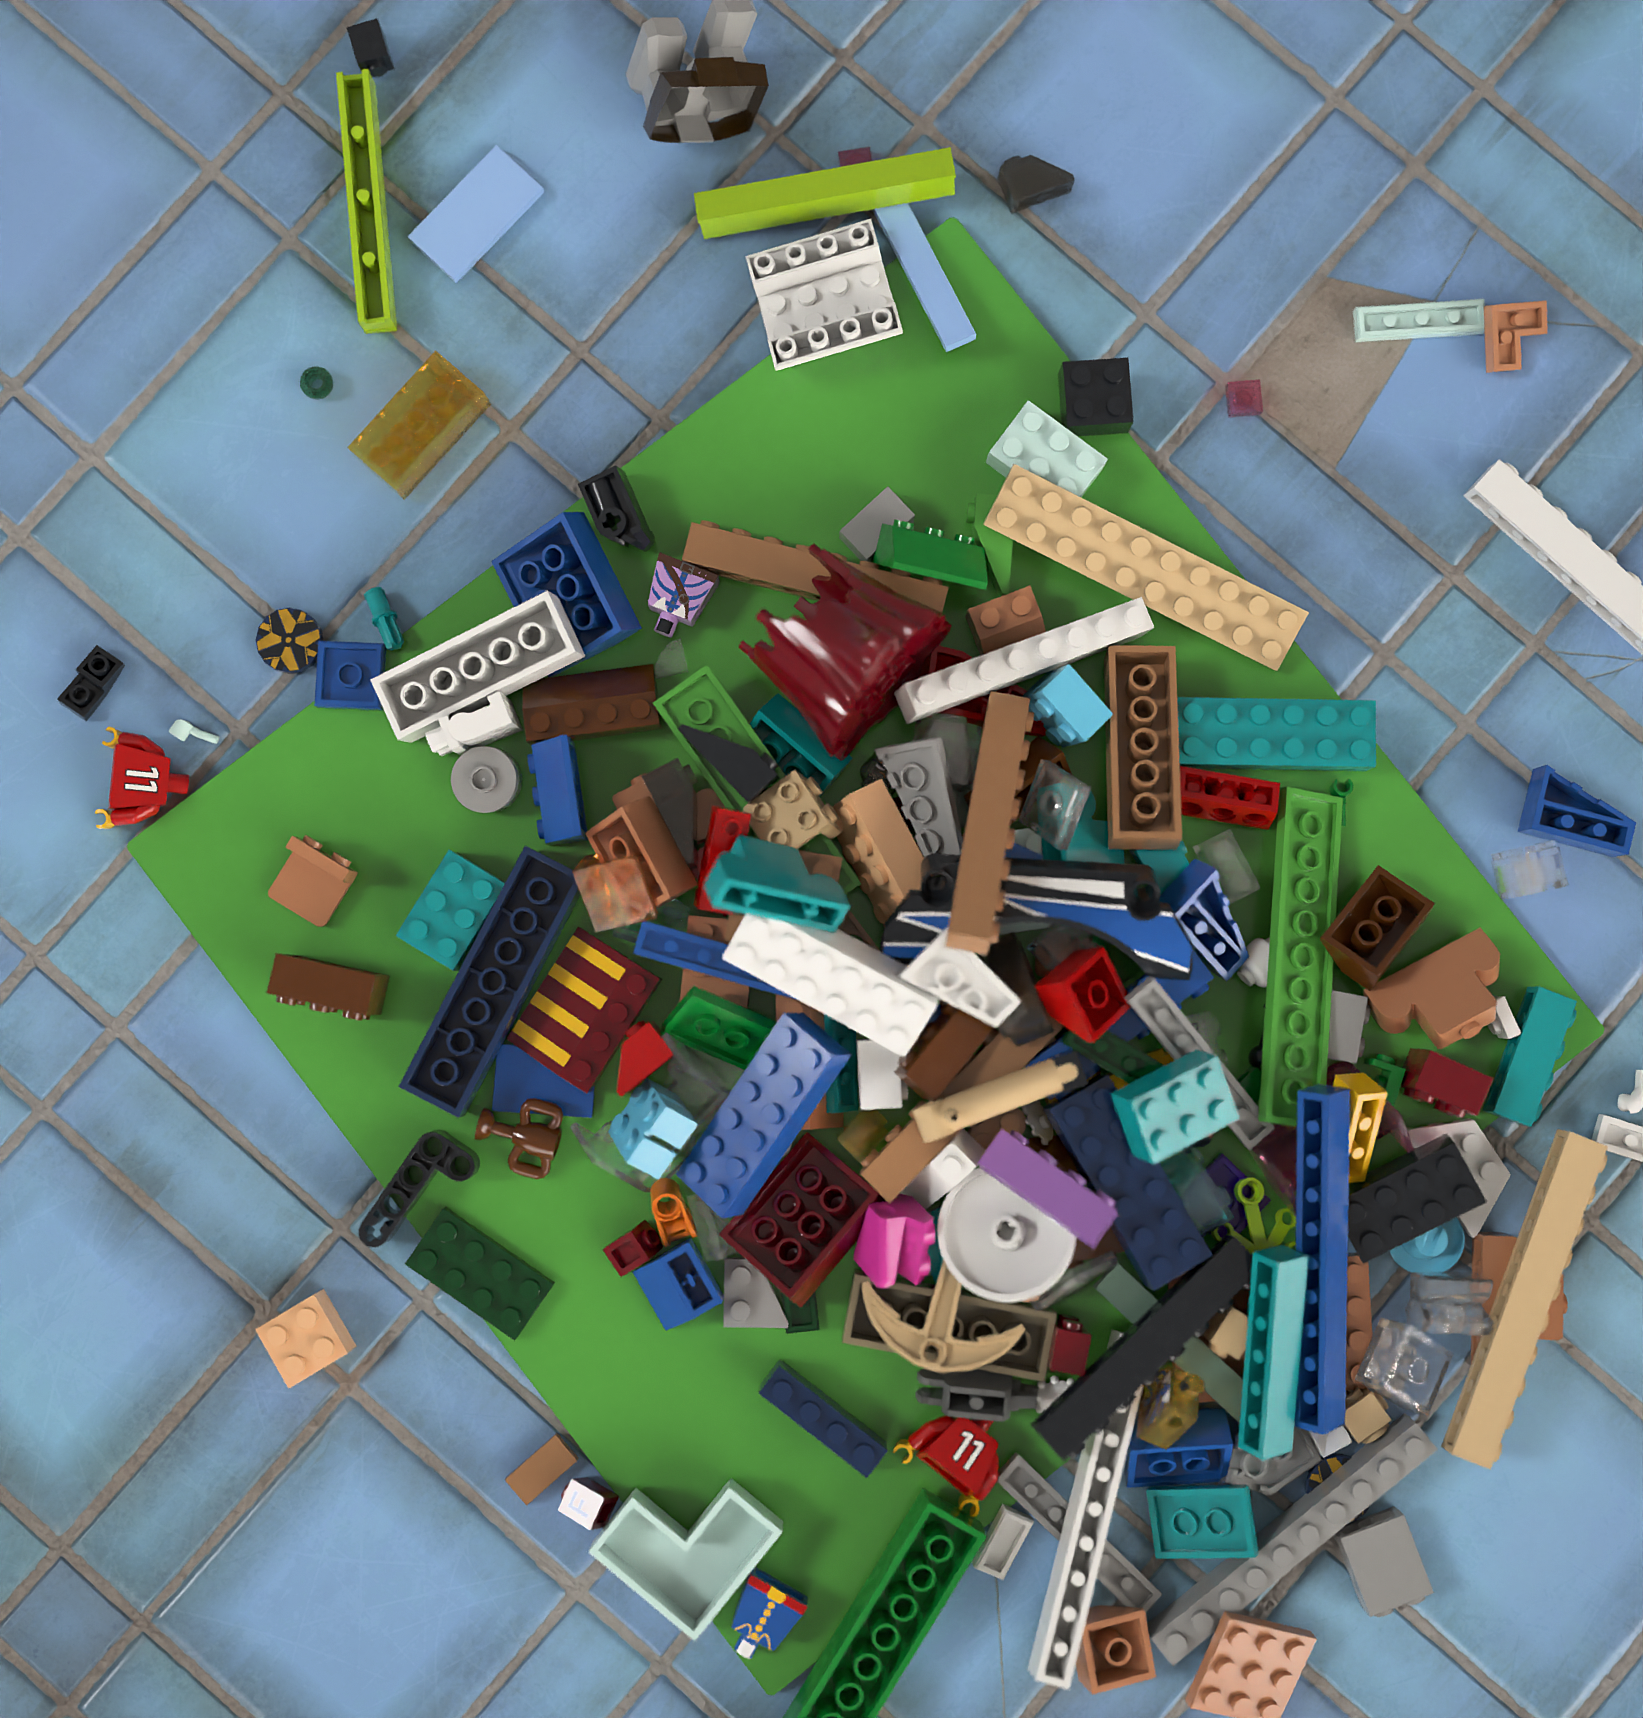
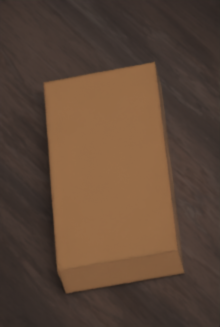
[505,1433,579,1506]

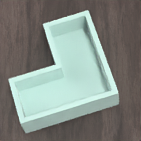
[588,1478,783,1641]

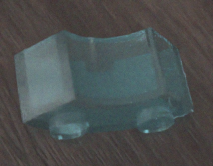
[1159,1147,1234,1238]

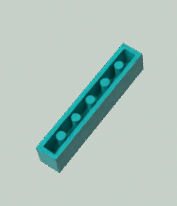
[1238,1245,1308,1460]

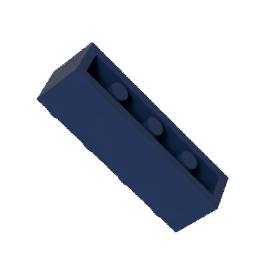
[759,1359,888,1478]

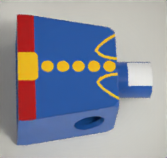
[732,1567,808,1659]

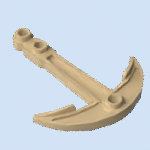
[862,1259,1026,1373]

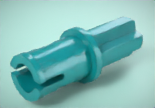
[364,587,404,650]

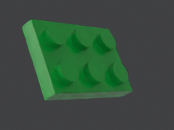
[660,985,777,1070]

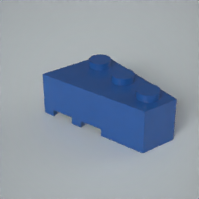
[1517,765,1636,857]
[1159,858,1249,981]

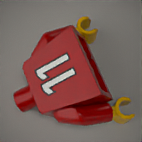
[95,727,189,829]
[893,1415,999,1517]

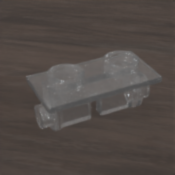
[687,1194,737,1262]

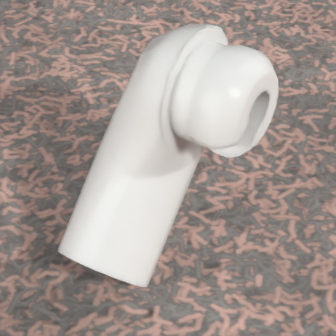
[1618,1070,1643,1114]

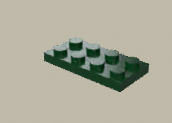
[405,1207,555,1341]

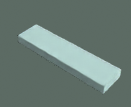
[1353,299,1485,342]

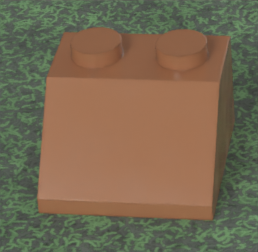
[965,586,1046,655]
[1076,1605,1156,1695]

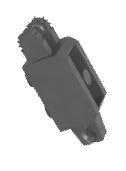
[915,1369,1038,1422]

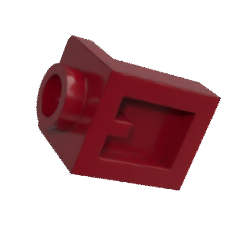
[602,1220,663,1277]

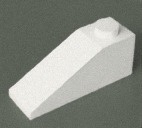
[900,1129,985,1209]

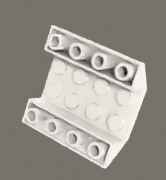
[746,219,903,371]

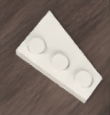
[898,927,1021,1027]

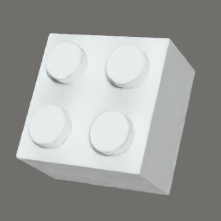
[856,1039,908,1110]

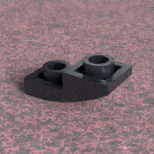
[57,645,125,722]

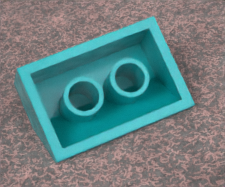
[749,693,853,797]

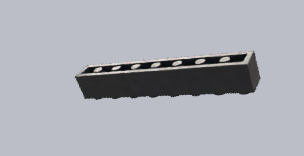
[1030,1235,1253,1461]

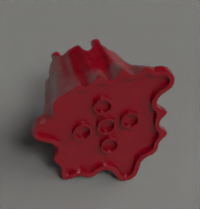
[738,544,952,761]

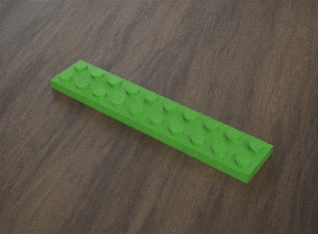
[1258,786,1343,1127]

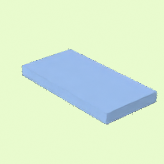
[408,145,544,283]

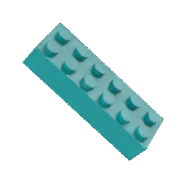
[1177,697,1376,771]

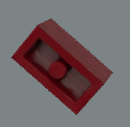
[1047,1314,1092,1376]

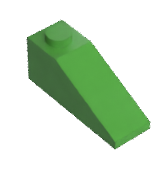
[967,493,1013,597]

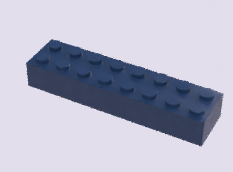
[398,846,589,1118]

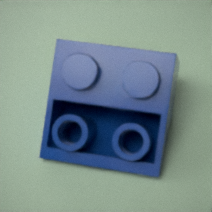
[633,1237,724,1331]

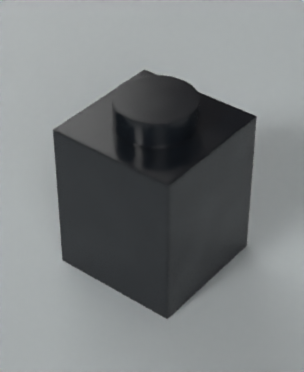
[346,18,395,77]

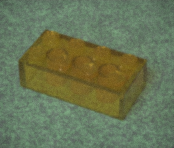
[347,350,491,500]

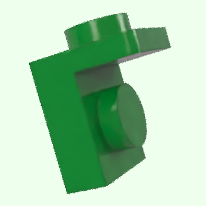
[1364,1054,1406,1108]

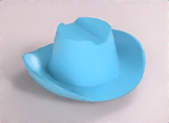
[1390,1217,1465,1275]

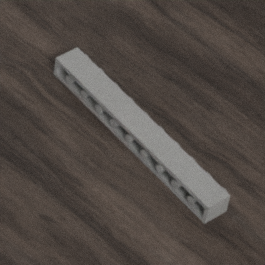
[1147,1413,1438,1666]

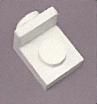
[1488,996,1521,1039]

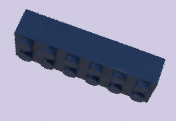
[1042,1074,1212,1291]

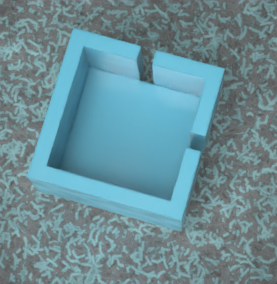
[1022,664,1113,748]
[608,1077,698,1179]

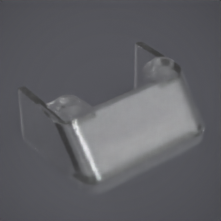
[570,1032,732,1192]

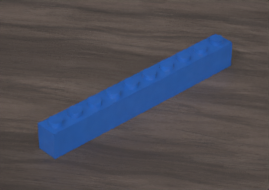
[1294,1084,1350,1435]

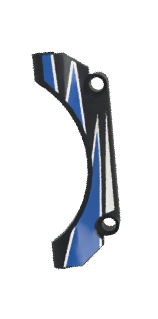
[880,853,1193,980]

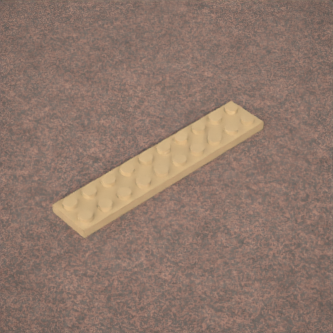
[983,464,1309,671]

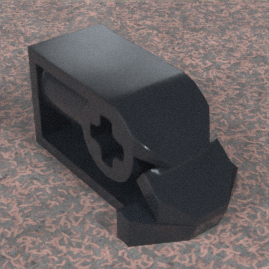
[578,465,655,551]

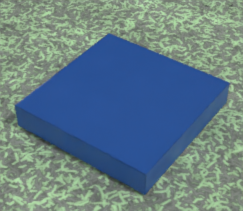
[314,641,386,710]

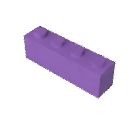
[978,1129,1117,1249]

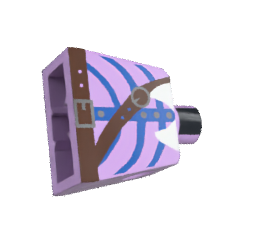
[648,552,720,638]

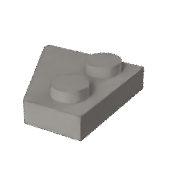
[723,1257,788,1328]

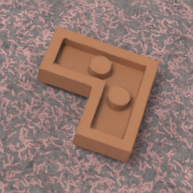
[1484,300,1548,373]

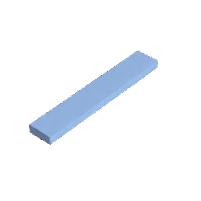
[872,203,976,352]

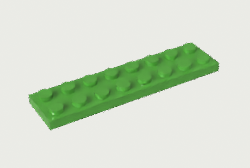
[653,665,861,895]

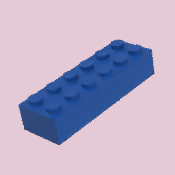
[676,1013,851,1219]

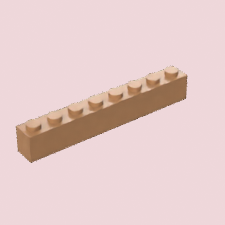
[682,520,948,613]
[945,691,1034,955]
[860,979,1064,1203]

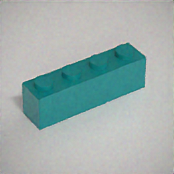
[1482,986,1577,1127]

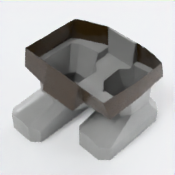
[626,0,769,143]

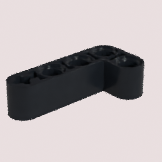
[358,1130,480,1247]

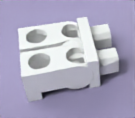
[425,691,523,756]

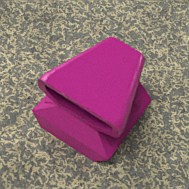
[853,1193,935,1288]

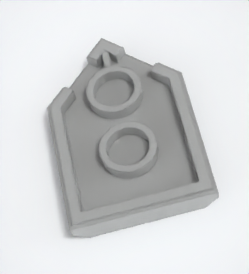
[1226,1427,1322,1495]

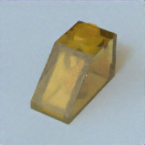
[836,1109,889,1163]

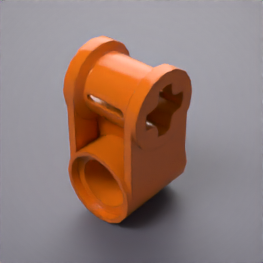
[650,1178,698,1247]

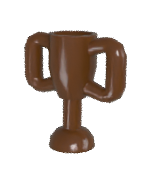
[475,1098,564,1179]

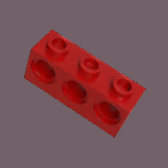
[1180,766,1280,830]
[694,805,751,915]

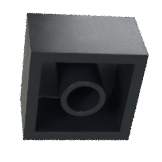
[1058,357,1134,436]

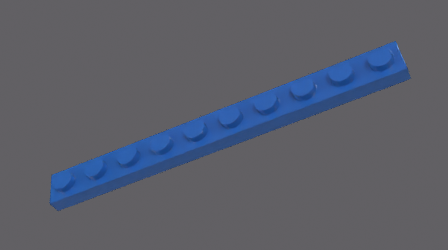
[633,921,942,1035]

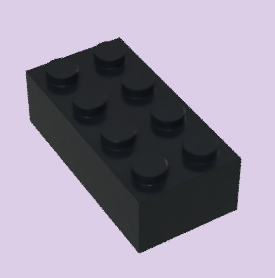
[1348,1133,1487,1264]

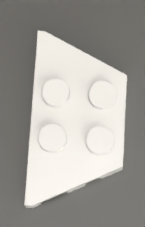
[1399,1118,1511,1238]

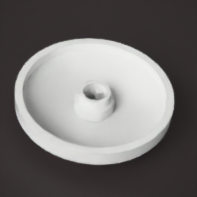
[937,1167,1076,1303]

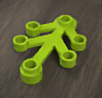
[1211,1178,1296,1256]

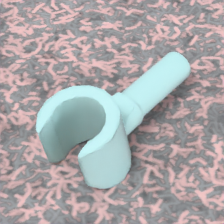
[169,720,219,744]

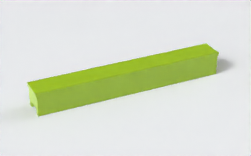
[336,69,397,334]
[694,147,956,239]

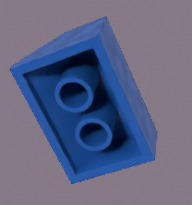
[527,735,588,846]
[1124,1408,1233,1488]

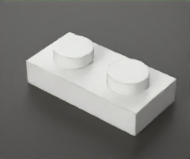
[1591,1114,1643,1162]

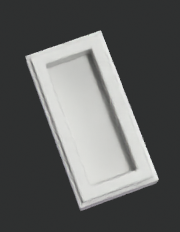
[971,1504,1034,1580]

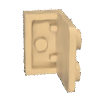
[743,770,842,849]

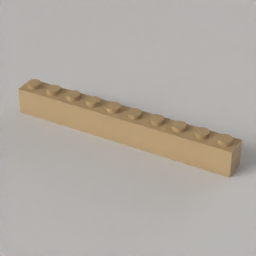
[1441,1129,1608,1470]

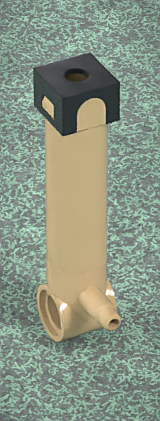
[912,1049,1088,1143]

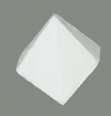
[1307,1425,1352,1458]

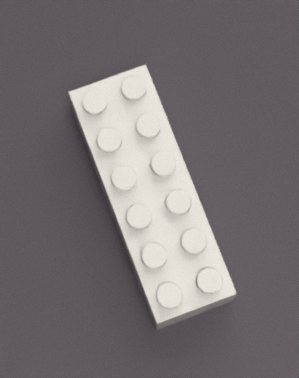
[371,591,585,743]
[722,914,939,1057]

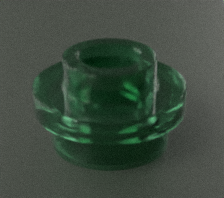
[300,366,333,400]

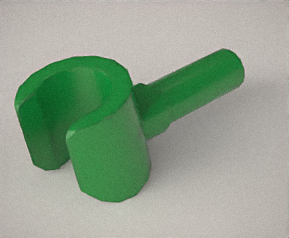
[1329,779,1353,826]

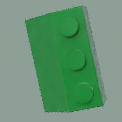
[873,519,988,590]

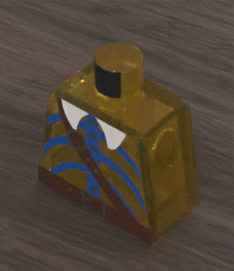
[1137,1366,1205,1450]

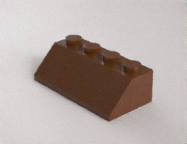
[522,664,662,745]

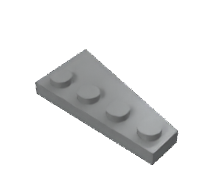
[874,737,963,876]

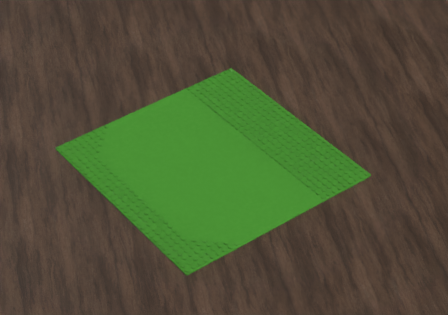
[127,217,1604,1696]

